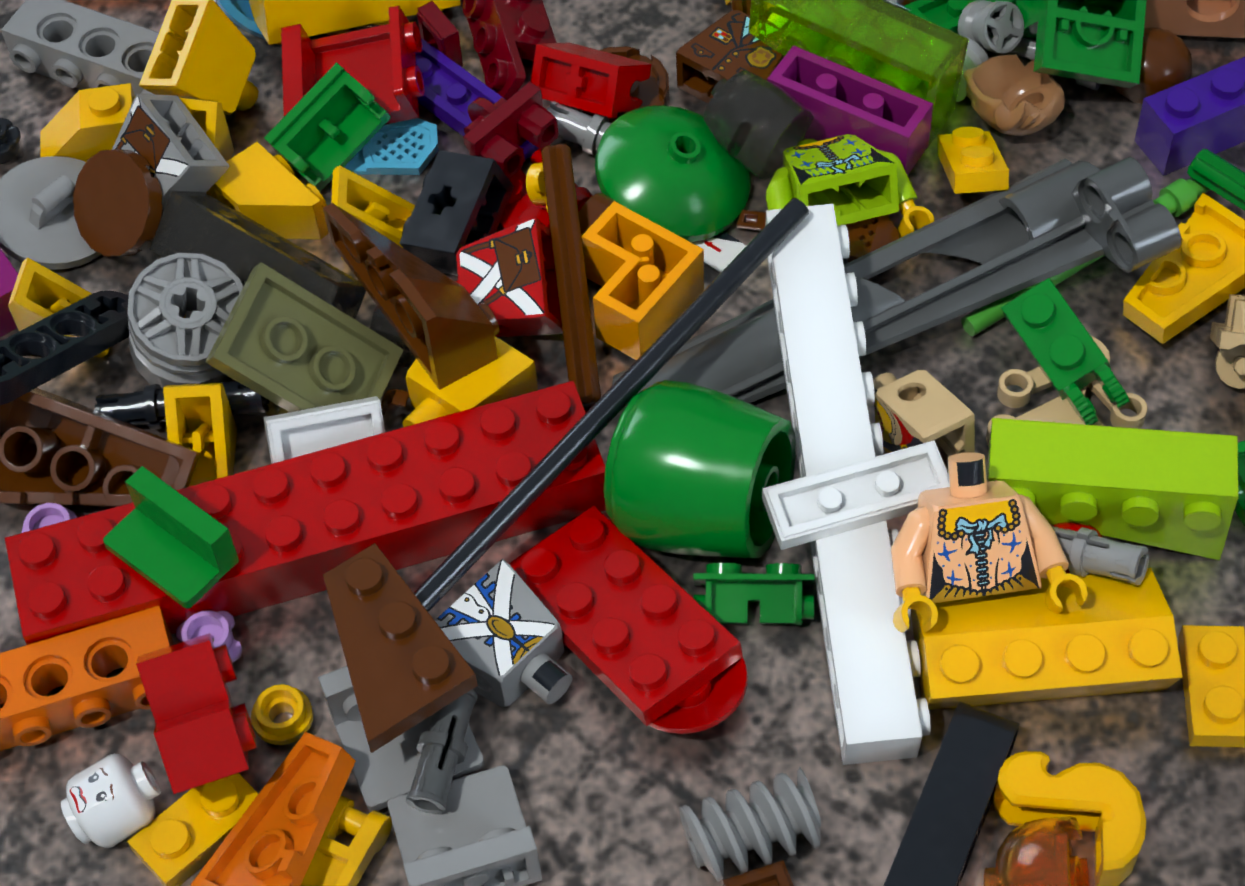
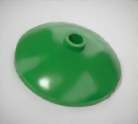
[595,105,751,242]

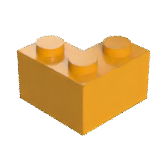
[581,201,704,361]

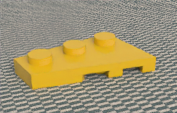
[1123,192,1245,344]

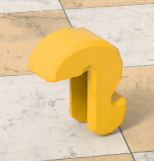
[993,751,1146,886]

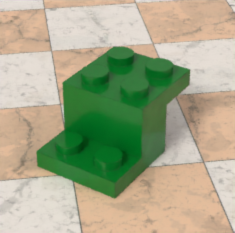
[1016,0,1147,88]

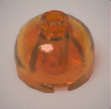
[984,816,1090,886]

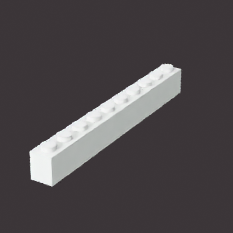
[765,204,931,765]

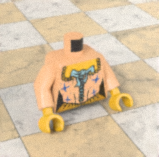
[891,452,1088,633]

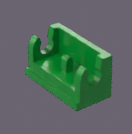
[264,62,391,192]

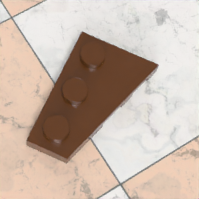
[323,543,478,753]

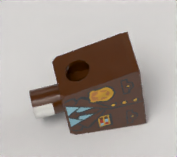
[676,10,793,129]

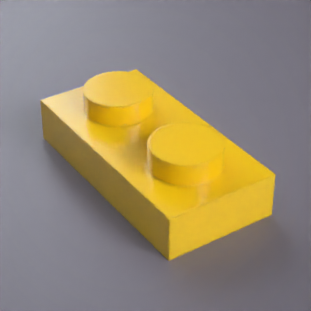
[937,126,1009,194]
[1178,625,1245,748]
[127,773,258,886]

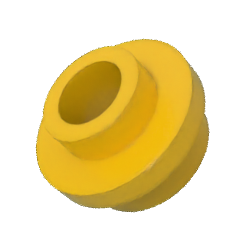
[251,684,313,745]

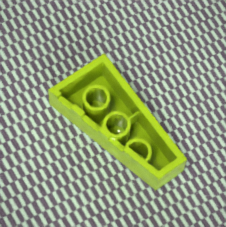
[987,418,1238,560]

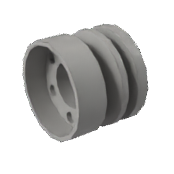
[127,252,243,388]

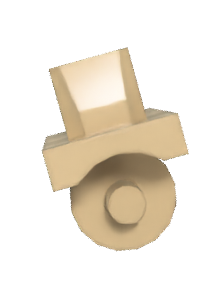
[1210,294,1245,389]

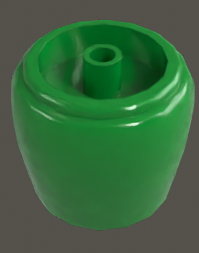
[604,380,796,558]

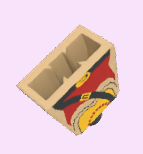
[873,370,975,475]

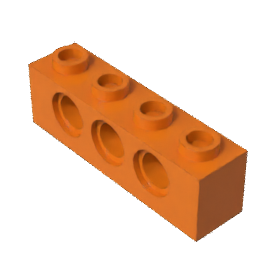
[0,605,174,751]

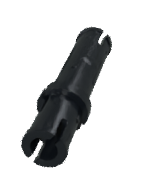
[95,381,269,430]

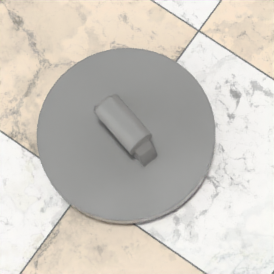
[0,156,102,270]

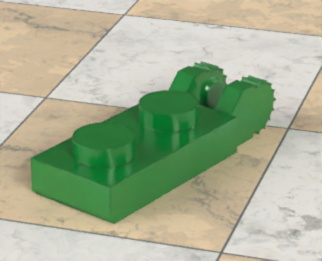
[1001,278,1130,425]

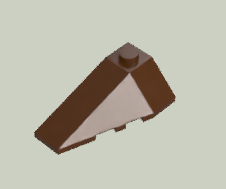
[323,203,500,390]
[0,388,200,506]

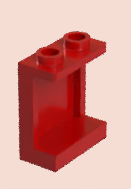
[281,5,425,125]

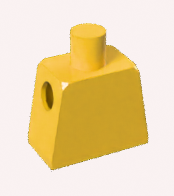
[139,0,259,115]
[402,336,538,427]

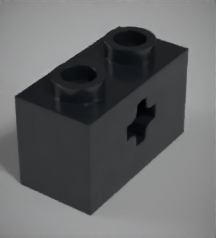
[399,150,514,276]

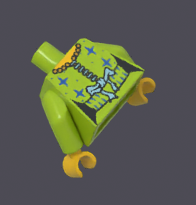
[766,134,935,238]

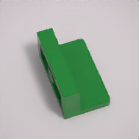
[103,466,239,608]

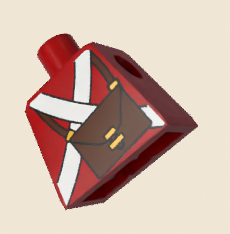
[455,217,563,337]

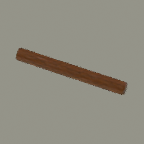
[541,144,601,409]

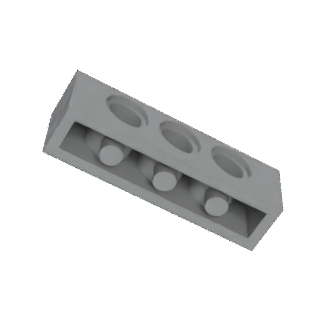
[1,0,159,97]

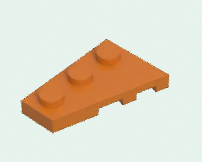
[190,732,356,886]

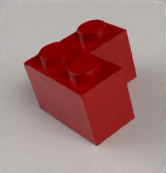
[136,633,257,794]

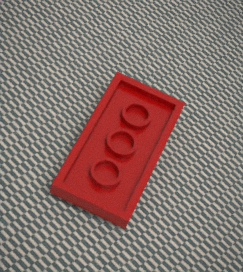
[509,506,743,727]

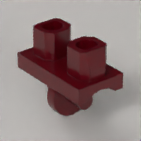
[463,82,559,179]

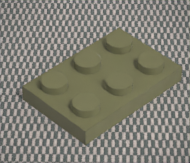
[205,262,404,412]

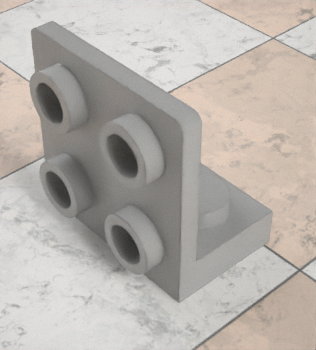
[318,666,485,812]
[387,765,542,886]

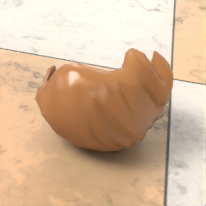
[963,54,1065,136]

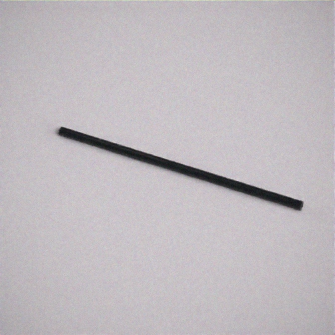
[414,198,809,612]

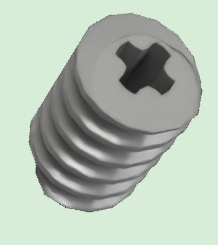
[679,767,821,881]

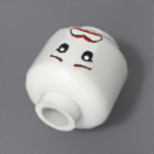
[60,753,161,848]

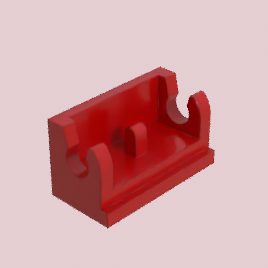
[531,42,652,118]

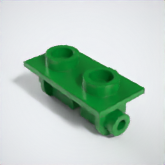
[693,563,815,625]

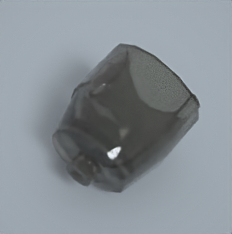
[704,70,814,181]

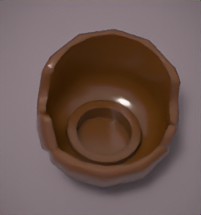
[1113,28,1192,104]

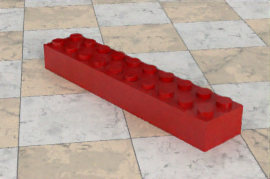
[5,380,606,645]

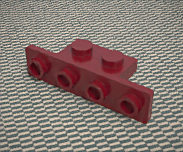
[461,0,557,100]

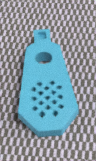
[344,118,439,175]

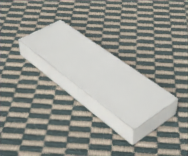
[762,440,950,550]

